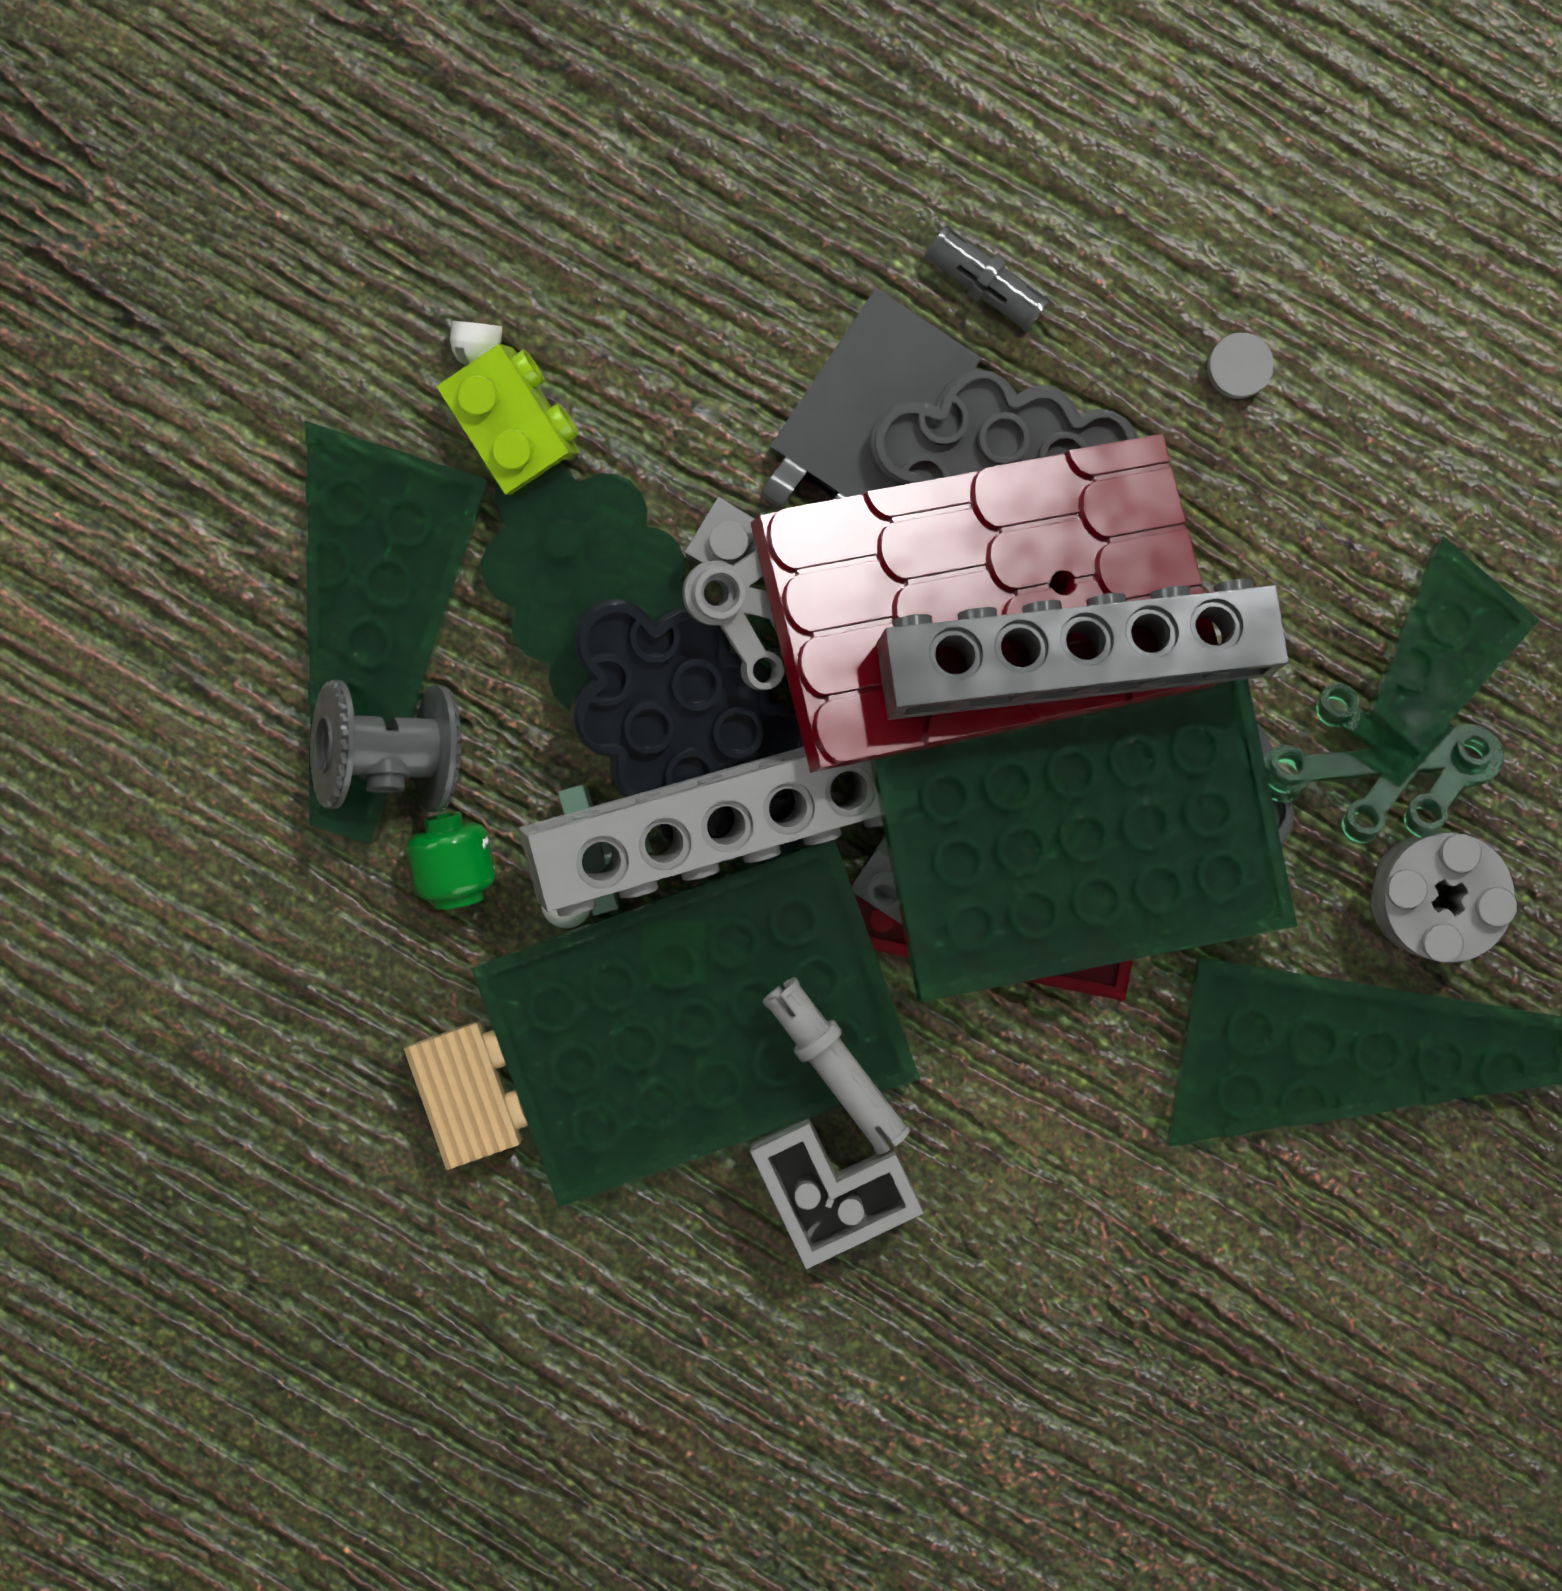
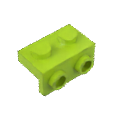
[436,344,580,495]

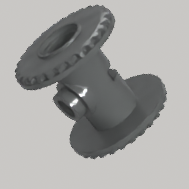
[310,680,461,812]

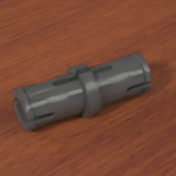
[923,224,1050,333]

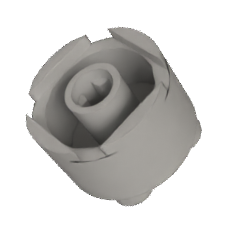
[1371,832,1517,962]

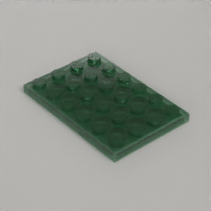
[870,679,1297,1002]
[471,839,920,1207]

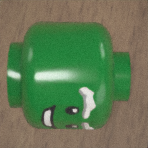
[406,812,496,909]

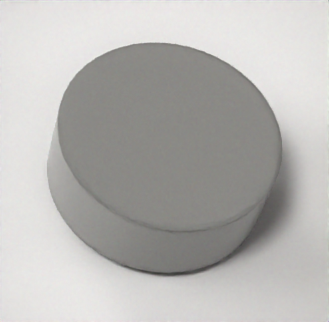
[1207,333,1274,399]

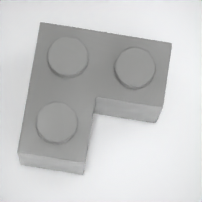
[750,1116,924,1269]

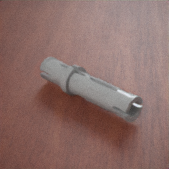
[763,977,911,1154]

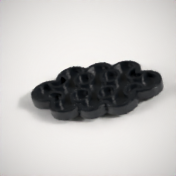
[570,598,804,858]

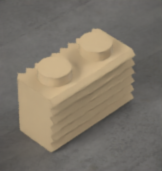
[404,1019,529,1170]

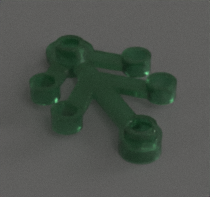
[1257,678,1504,843]

